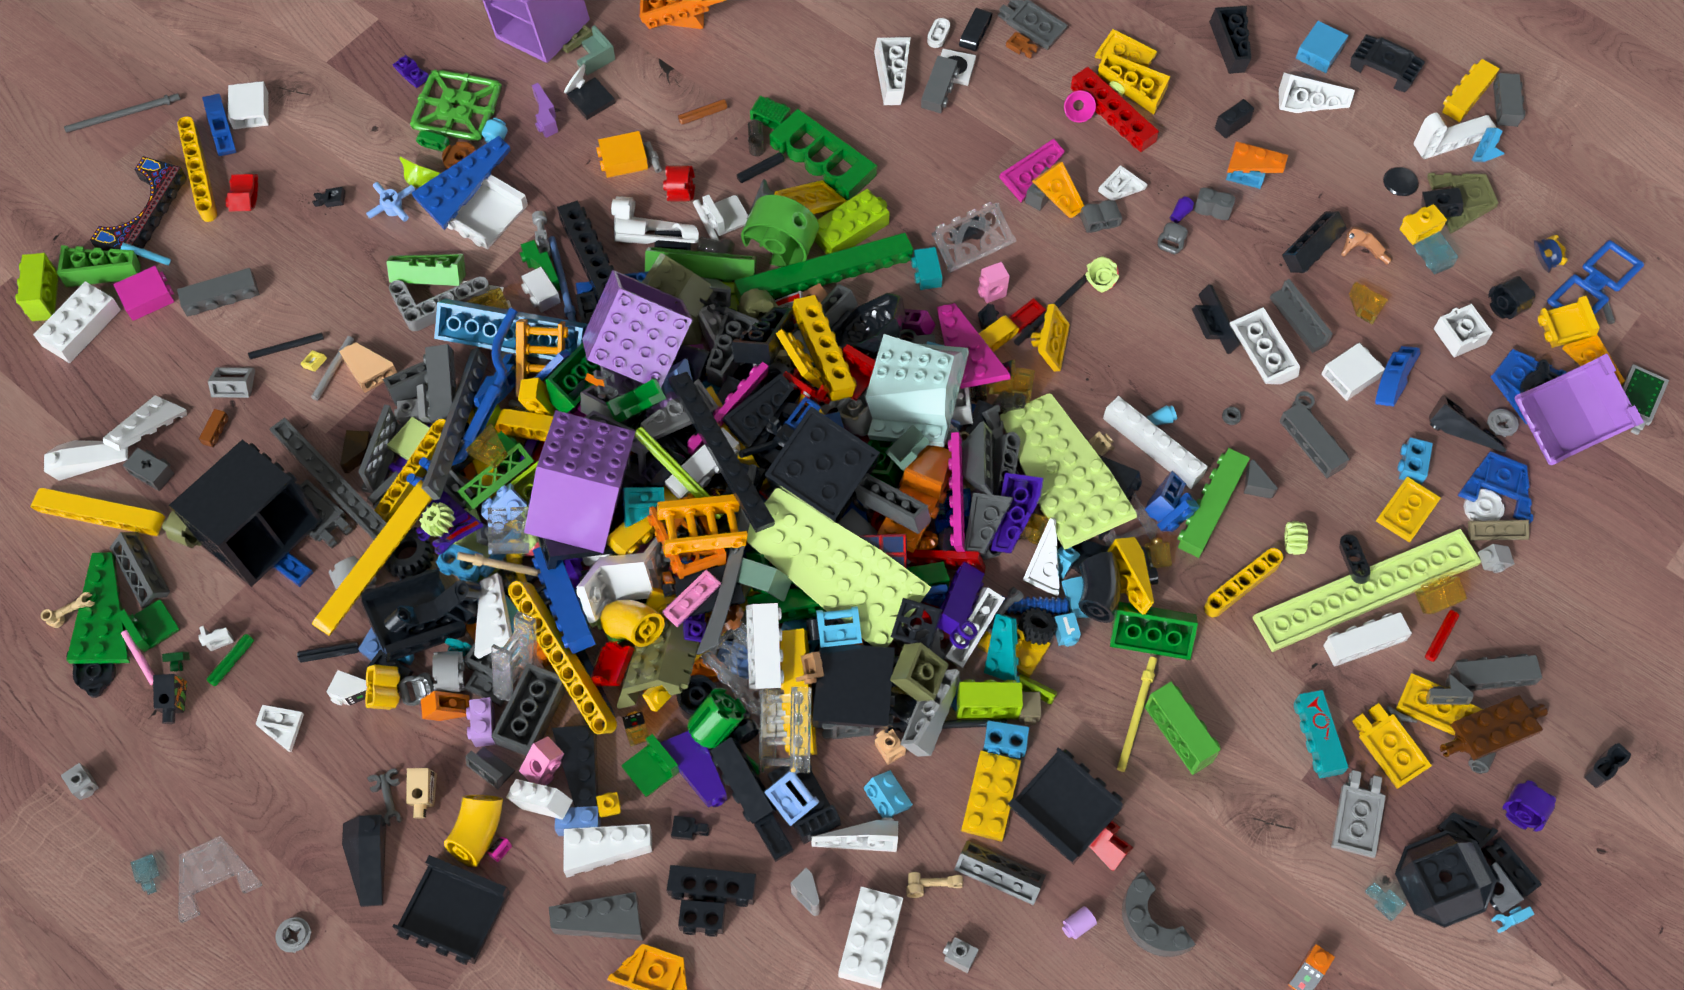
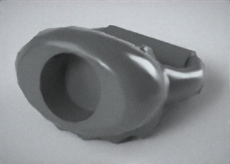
[1157,222,1188,255]
[398,673,434,706]

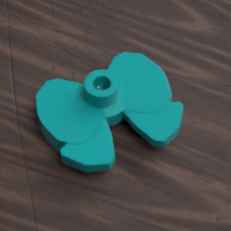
[445,638,472,657]

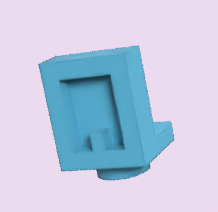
[1058,546,1080,580]

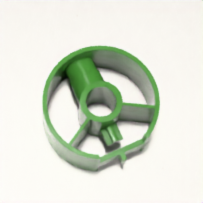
[741,195,819,267]

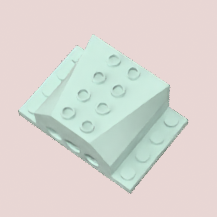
[865,334,969,447]

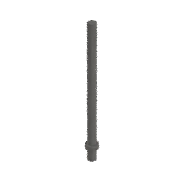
[64,93,181,133]

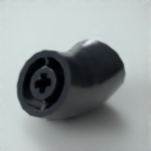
[1078,552,1121,623]

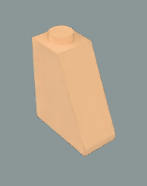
[339,342,397,393]

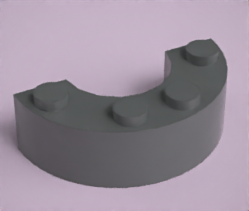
[1122,871,1196,957]

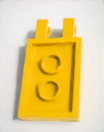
[1395,673,1483,736]
[1352,703,1432,789]

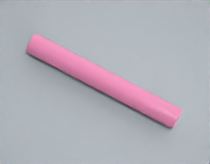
[121,630,155,685]

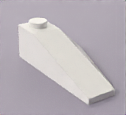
[1279,73,1355,113]
[44,440,128,481]
[812,818,898,852]

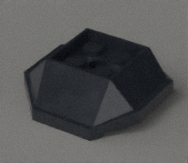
[1395,830,1497,928]

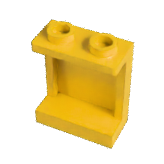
[1538,296,1600,348]

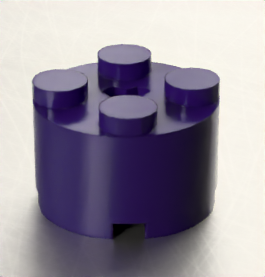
[1503,780,1556,832]

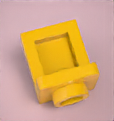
[596,792,621,818]

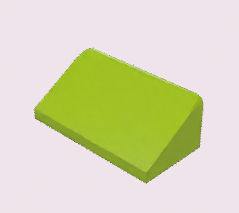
[1019,674,1057,705]

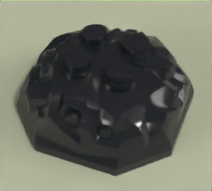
[835,293,906,359]

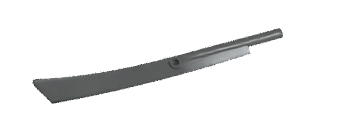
[696,464,757,655]

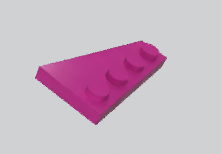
[999,139,1065,203]

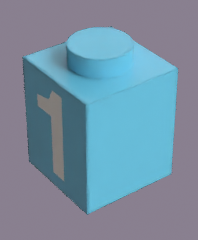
[1055,613,1081,647]

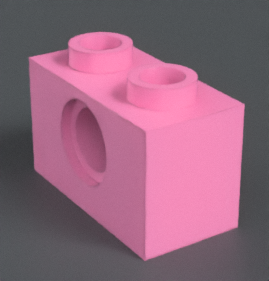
[978,262,1009,303]
[519,737,564,785]

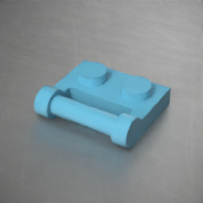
[816,606,862,648]

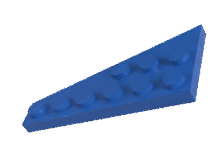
[412,136,511,231]

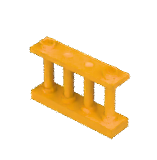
[516,319,568,397]
[657,494,748,555]

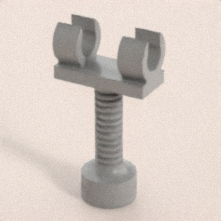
[532,211,551,257]

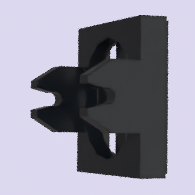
[891,598,943,650]

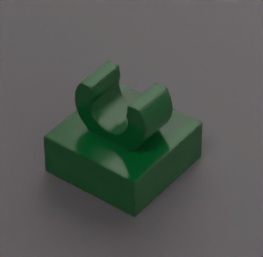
[162,652,190,672]

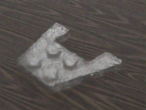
[178,836,263,923]

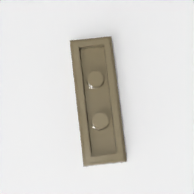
[1468,520,1529,540]

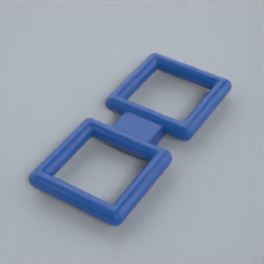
[1547,240,1644,315]

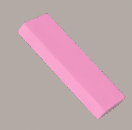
[663,569,721,627]

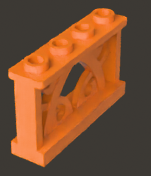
[647,493,726,579]

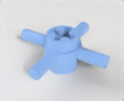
[366,182,415,222]

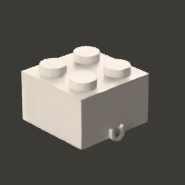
[1434,304,1493,357]

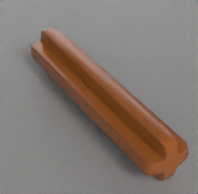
[678,99,727,125]

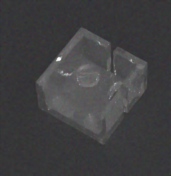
[488,507,529,554]

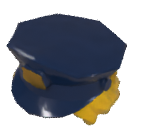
[1534,235,1568,273]

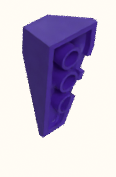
[991,473,1044,554]

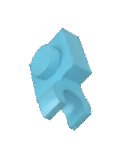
[1491,906,1534,933]

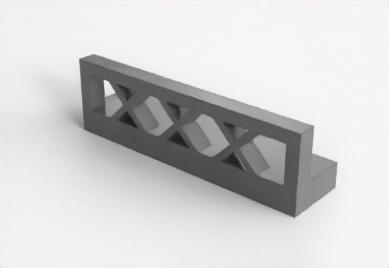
[1270,279,1333,353]
[110,532,170,608]
[954,841,1046,905]

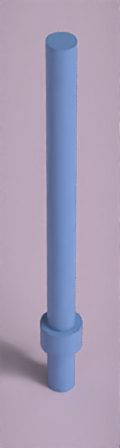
[548,236,576,322]

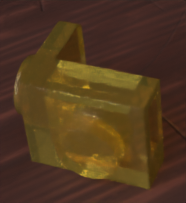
[1145,538,1172,568]

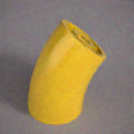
[600,599,665,647]
[444,795,503,867]

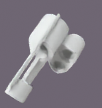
[611,196,699,244]

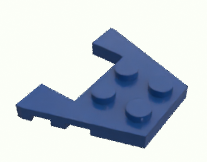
[1490,349,1567,424]
[1458,451,1533,524]

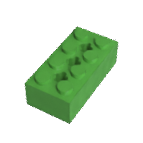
[1144,682,1220,775]

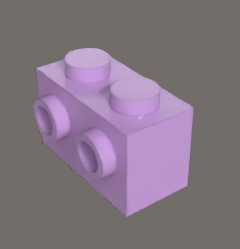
[466,697,496,747]

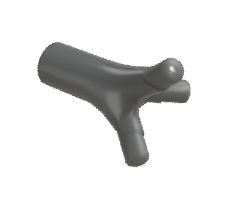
[1385,705,1417,726]

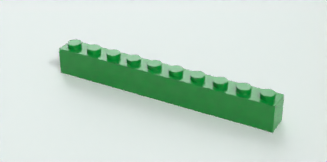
[734,233,913,303]
[747,562,950,623]

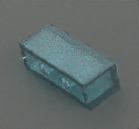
[1407,232,1458,275]

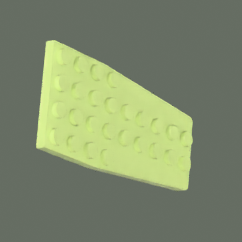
[1000,394,1137,550]
[747,488,931,647]

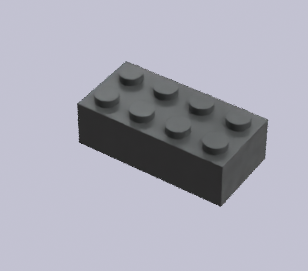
[491,663,567,756]

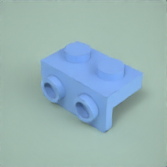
[481,483,527,531]

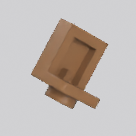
[796,651,824,685]

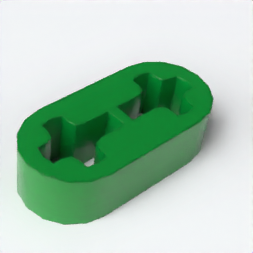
[416,130,450,152]

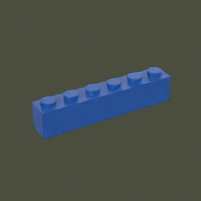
[532,547,596,654]

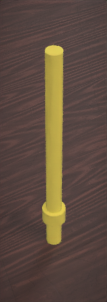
[1117,657,1157,772]

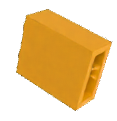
[596,131,648,178]

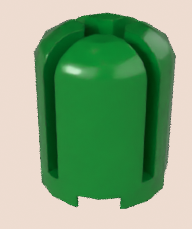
[687,688,746,748]

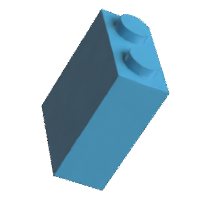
[1295,21,1348,73]

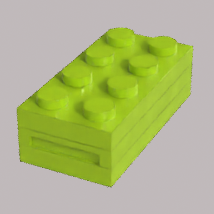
[814,188,890,254]

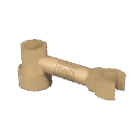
[41,592,95,628]
[906,872,963,898]

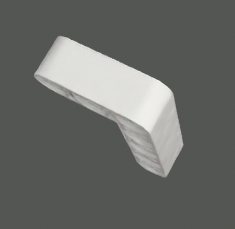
[1414,113,1497,159]

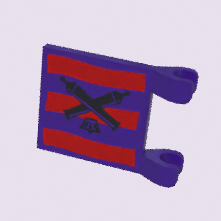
[416,508,483,555]

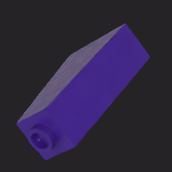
[660,731,727,808]

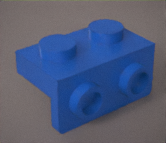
[1157,493,1200,532]

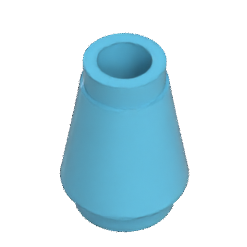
[1147,405,1177,426]

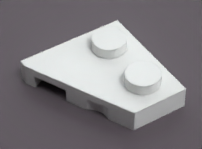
[1098,165,1147,201]
[256,705,304,752]

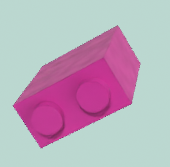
[113,266,174,321]

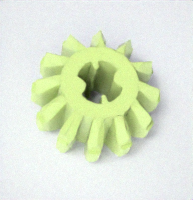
[419,502,455,537]
[1284,521,1308,555]

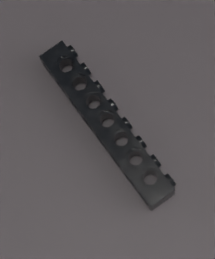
[557,200,614,301]

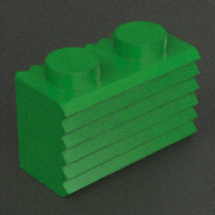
[750,96,791,130]

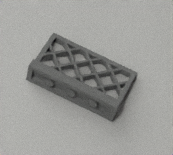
[358,404,404,493]

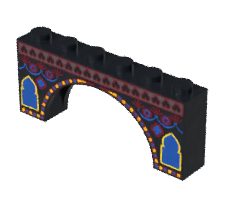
[90,156,187,258]

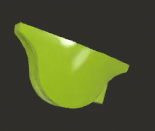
[399,157,441,189]

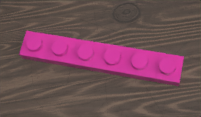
[687,362,769,456]
[948,432,965,552]

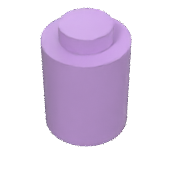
[1062,906,1097,939]

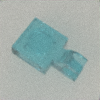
[130,854,159,895]
[1365,883,1406,922]

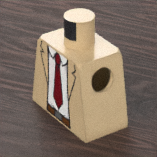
[406,768,437,819]

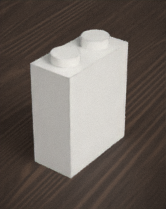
[228,81,269,129]
[1321,343,1385,401]

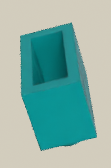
[911,247,942,290]

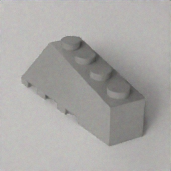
[900,669,959,757]

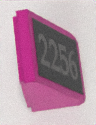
[487,837,512,862]

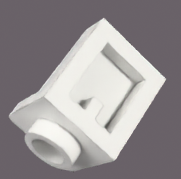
[198,626,234,651]

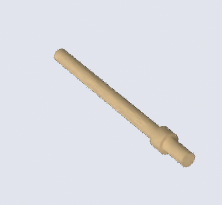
[457,552,541,577]

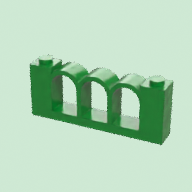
[770,109,877,201]

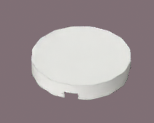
[1463,489,1505,521]

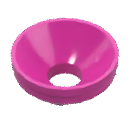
[1064,90,1096,123]

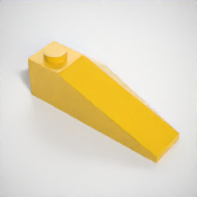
[1107,537,1154,615]

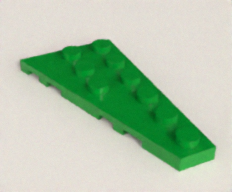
[66,552,130,664]

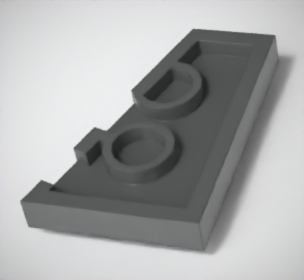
[965,493,1013,555]

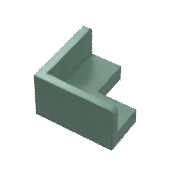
[577,25,615,75]
[885,425,930,470]
[736,558,792,602]

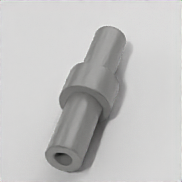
[644,141,662,173]

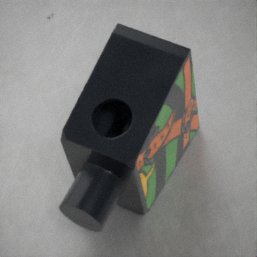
[153,674,187,724]

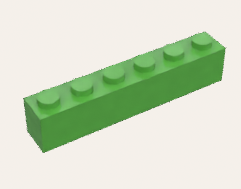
[645,247,757,282]
[1177,448,1250,558]

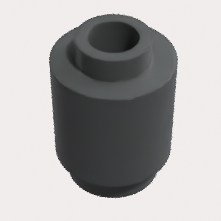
[1468,752,1496,774]

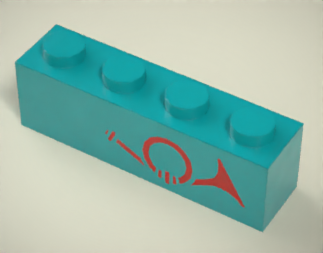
[1294,690,1349,779]

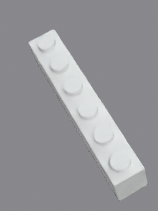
[1103,396,1208,489]

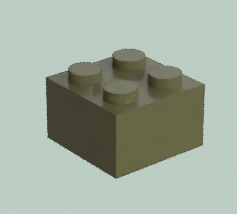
[890,642,948,702]

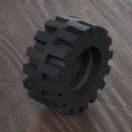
[1018,608,1057,645]

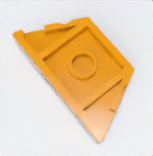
[607,944,687,990]

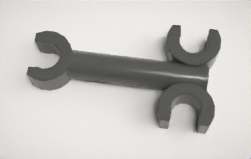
[986,586,1024,634]
[367,768,402,826]

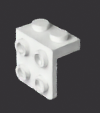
[701,195,748,236]

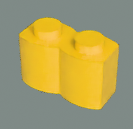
[365,665,400,710]

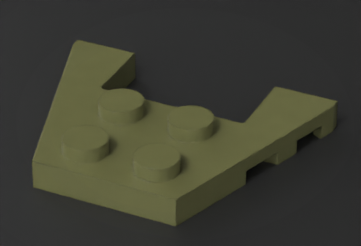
[1427,173,1498,234]

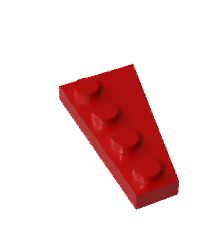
[907,550,986,573]

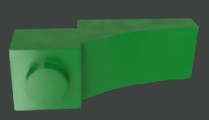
[519,240,561,291]

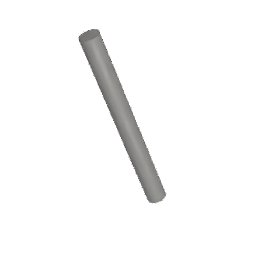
[311,336,354,401]

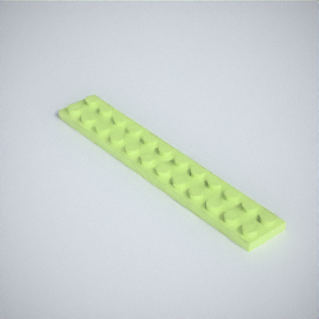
[1253,529,1481,652]

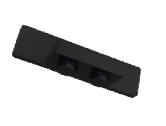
[1192,284,1240,354]

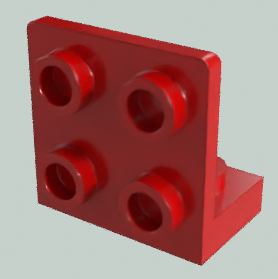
[842,344,876,401]

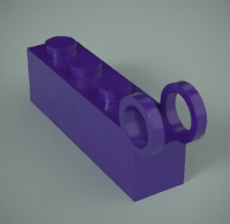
[938,562,984,649]

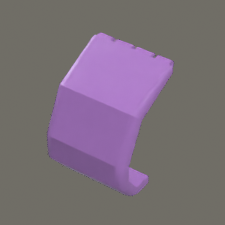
[1514,354,1644,465]

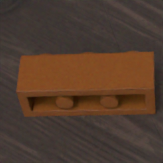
[199,409,229,447]

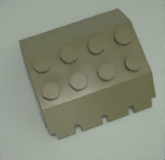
[642,253,713,329]
[617,619,699,709]

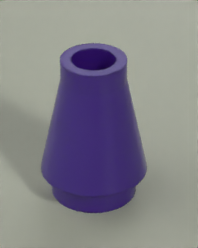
[1170,196,1194,223]

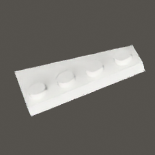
[103,395,187,451]
[474,573,514,659]

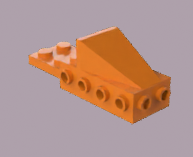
[639,0,726,29]
[877,445,952,553]

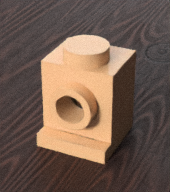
[875,729,906,765]

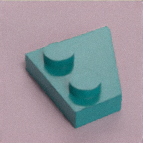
[623,487,665,528]

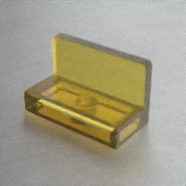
[1012,367,1035,403]

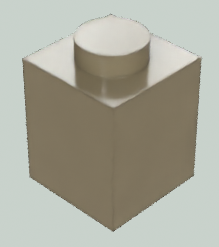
[1018,692,1041,725]

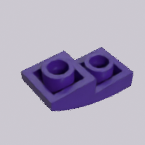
[392,55,429,88]
[565,558,584,589]
[683,613,706,642]

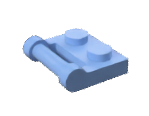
[764,768,819,826]

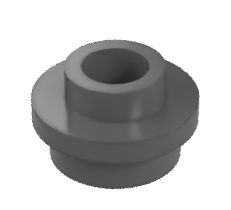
[1222,407,1241,425]

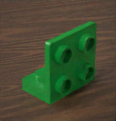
[117,600,180,652]
[622,734,679,797]

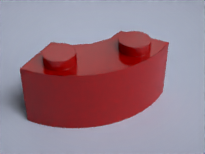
[226,174,258,212]

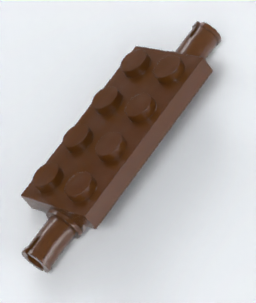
[1440,695,1548,761]

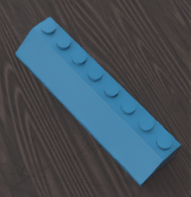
[434,298,588,360]

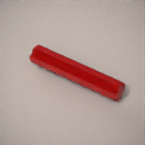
[1425,610,1459,662]

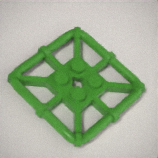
[410,69,502,141]

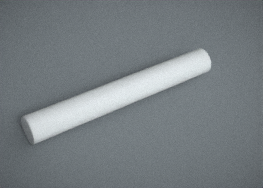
[693,200,720,245]

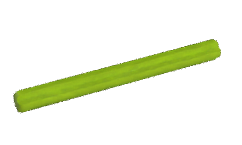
[634,427,725,519]

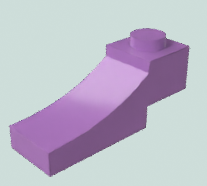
[532,83,558,138]

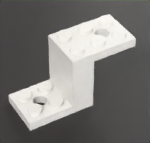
[576,537,672,623]

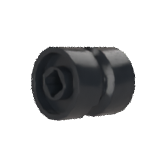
[732,706,761,745]

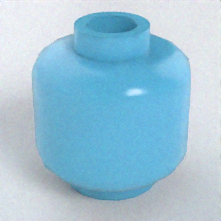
[482,118,508,143]

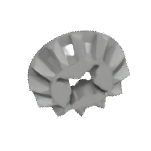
[1487,409,1519,438]
[275,917,312,953]

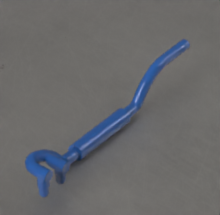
[406,308,518,487]

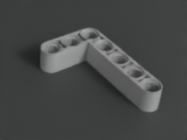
[389,276,491,331]

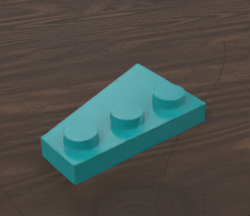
[984,614,1020,683]

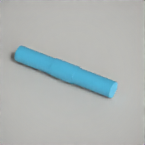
[121,242,171,266]

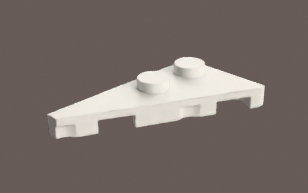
[1023,517,1060,596]

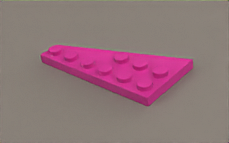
[937,303,1011,389]

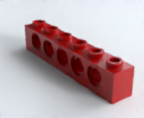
[1070,66,1159,152]

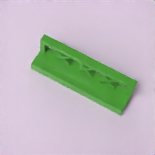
[457,443,534,511]

